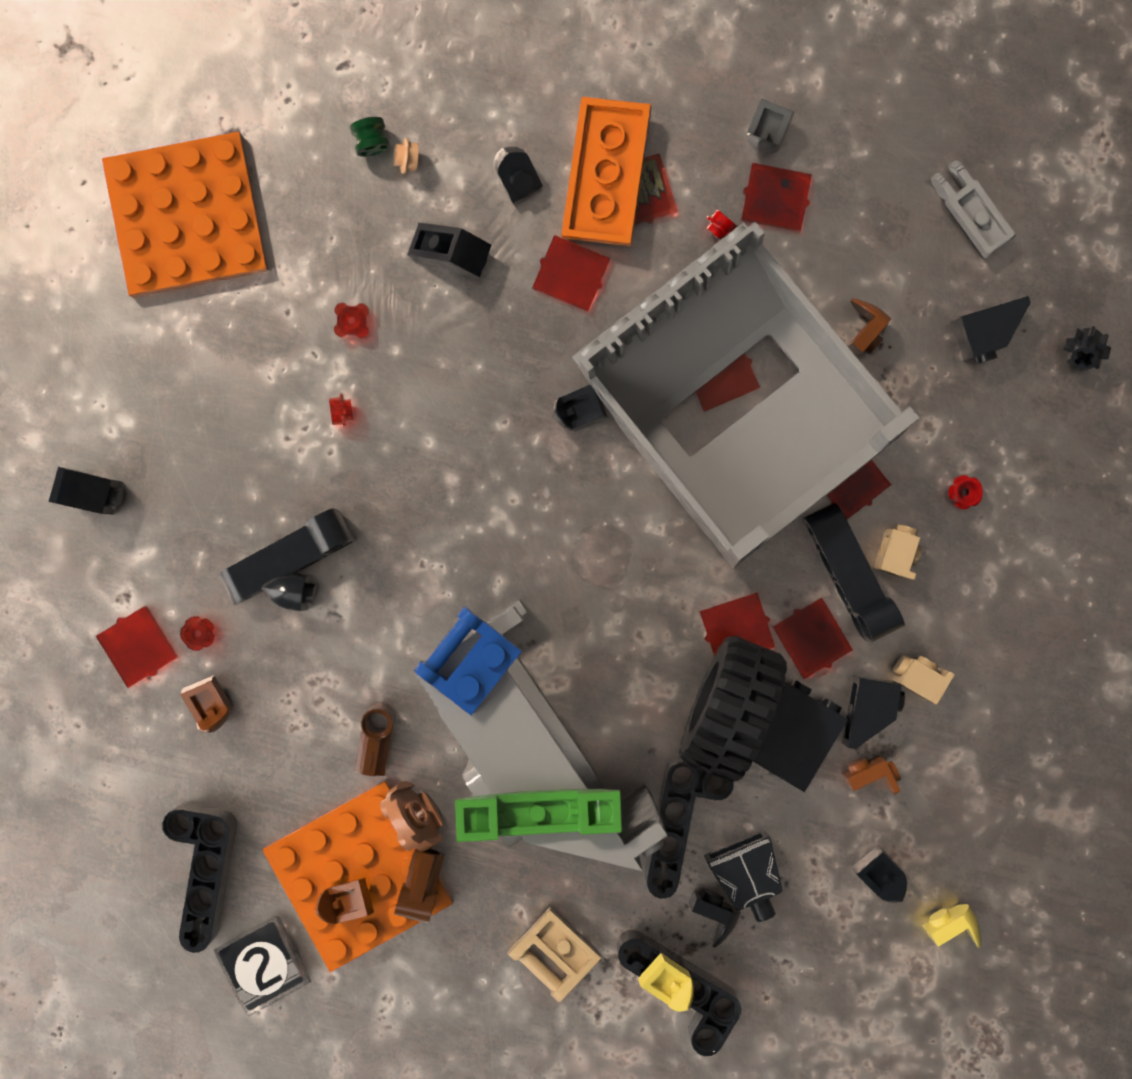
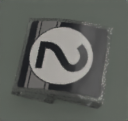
[214,916,311,1016]

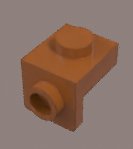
[841,755,901,795]

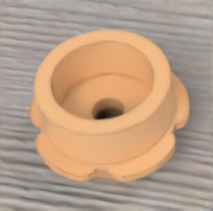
[394,138,419,174]

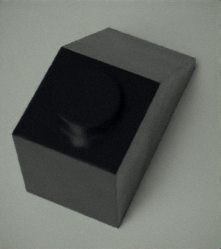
[407,222,491,278]
[952,296,1031,364]
[48,467,123,515]
[842,675,905,749]

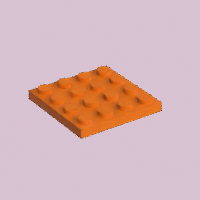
[102,131,269,298]
[262,780,454,972]

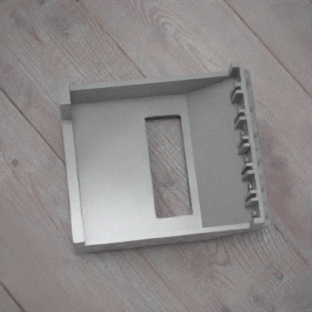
[572,221,919,569]
[415,600,668,872]

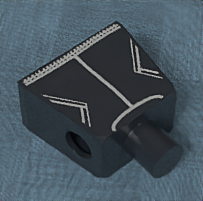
[704,830,783,922]

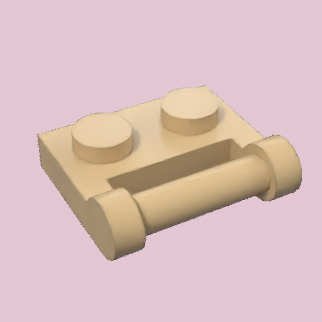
[507,907,601,1002]

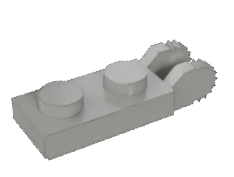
[930,160,1016,259]

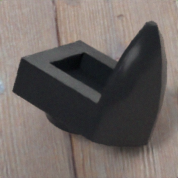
[493,146,543,203]
[553,385,608,431]
[261,574,317,612]
[852,845,907,903]
[689,889,741,948]

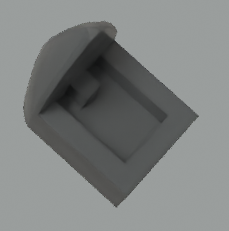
[746,98,795,153]

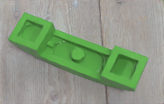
[455,789,622,842]

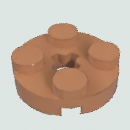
[380,781,443,851]

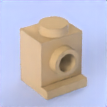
[873,524,922,580]
[892,654,955,705]

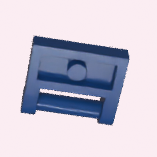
[414,606,522,715]

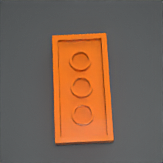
[561,97,652,247]

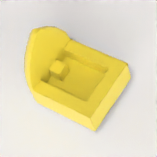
[922,904,982,948]
[638,953,694,1012]

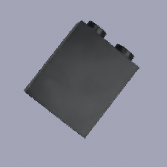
[753,679,848,793]

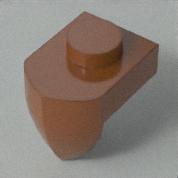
[848,298,891,357]
[180,675,232,733]
[315,878,374,924]

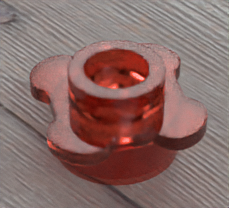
[334,303,369,338]

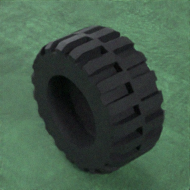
[679,636,787,782]

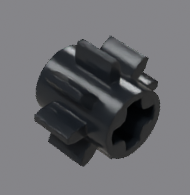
[1064,326,1111,371]

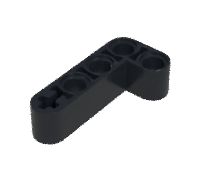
[803,502,905,642]
[218,508,355,605]
[645,757,734,899]
[162,804,237,953]
[617,930,741,1057]

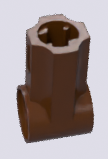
[354,702,396,777]
[394,848,445,924]

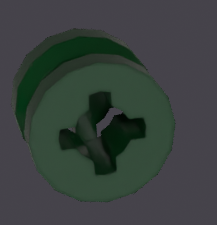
[350,117,390,157]

